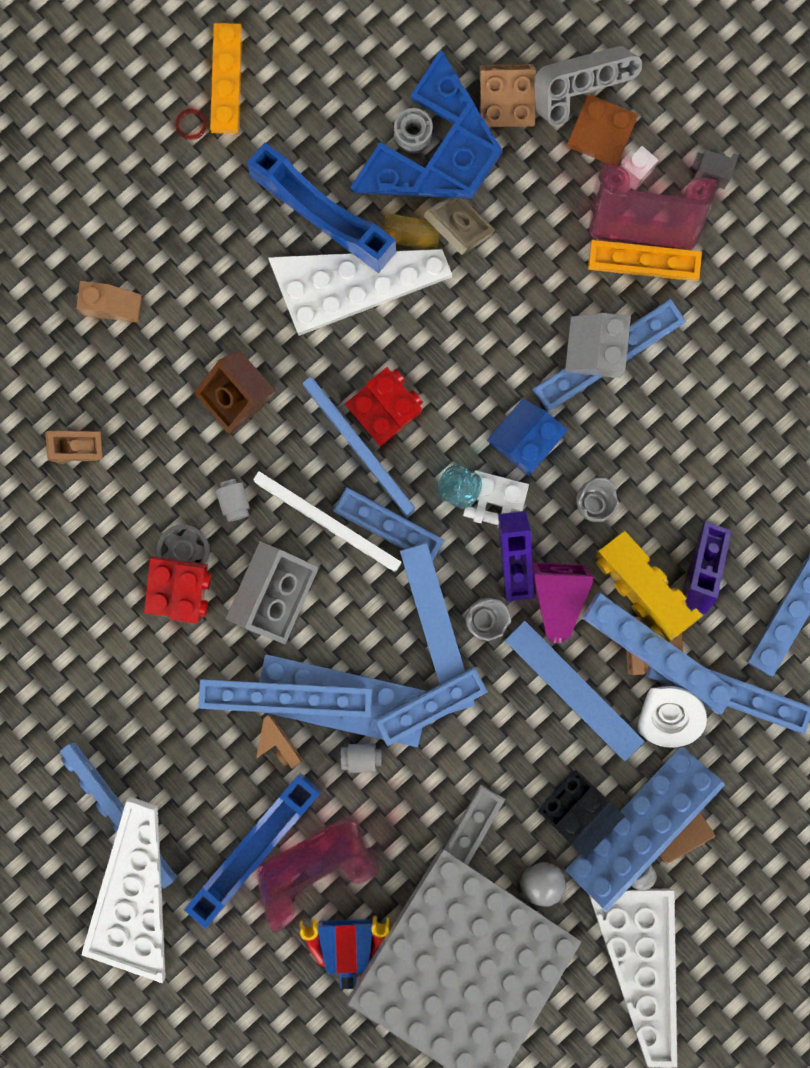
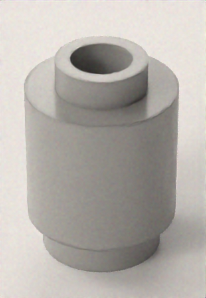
[216,479,250,522]
[341,744,382,773]

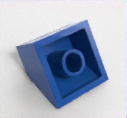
[487,399,568,477]

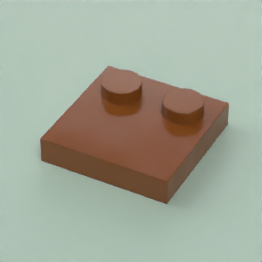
[566,94,639,167]

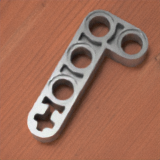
[535,46,642,126]

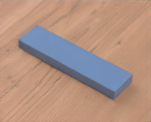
[333,487,444,562]
[374,666,488,746]

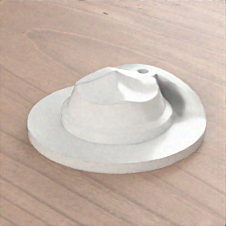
[638,686,707,748]

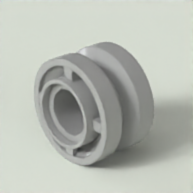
[394,108,433,154]

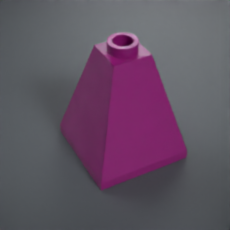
[532,562,593,643]

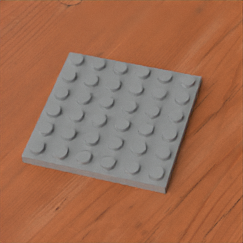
[346,848,581,1068]

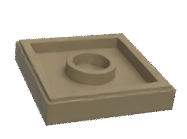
[423,198,495,255]

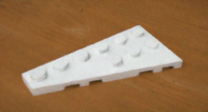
[268,249,452,336]
[81,797,166,983]
[589,889,677,1067]

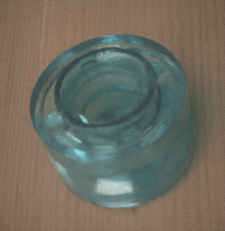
[438,464,482,509]

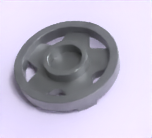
[157,524,210,564]

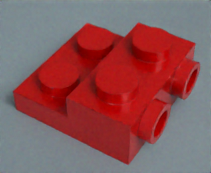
[345,367,423,447]
[144,556,211,624]

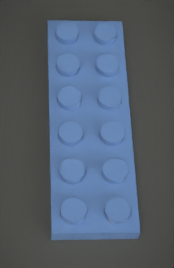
[259,654,427,747]
[565,746,725,912]

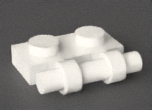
[463,470,529,528]

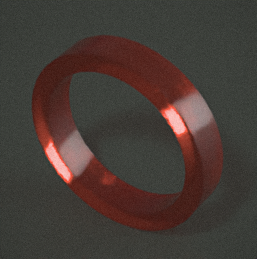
[176,109,207,140]

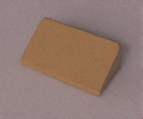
[659,813,715,864]

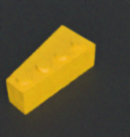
[595,531,703,642]

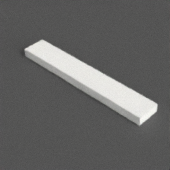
[254,472,402,572]

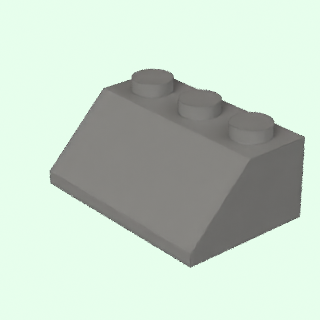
[226,542,319,644]

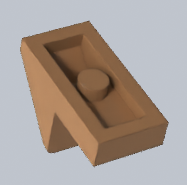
[45,431,103,464]
[256,714,303,768]

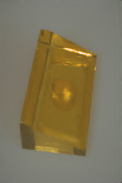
[384,214,440,250]

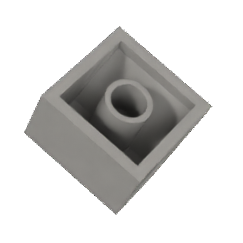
[565,313,631,378]

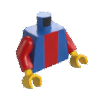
[300,916,390,989]

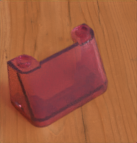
[589,164,717,250]
[257,818,379,933]

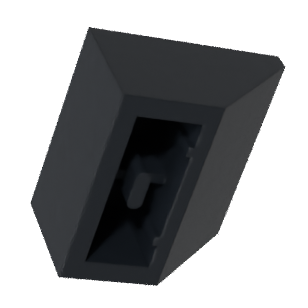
[537,770,625,858]

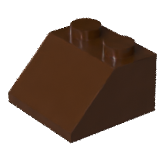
[194,350,276,434]

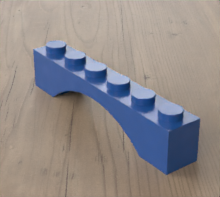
[247,142,396,273]
[184,772,322,929]

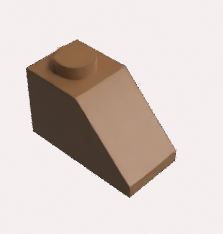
[76,281,142,323]

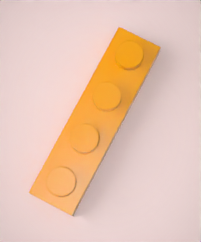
[210,23,242,134]
[588,240,702,281]

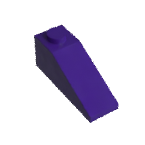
[498,511,534,602]
[682,521,732,615]

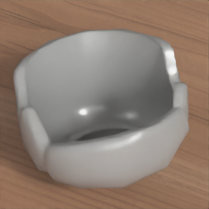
[576,478,619,522]
[466,597,511,641]
[520,862,566,907]

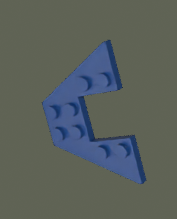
[350,50,503,199]

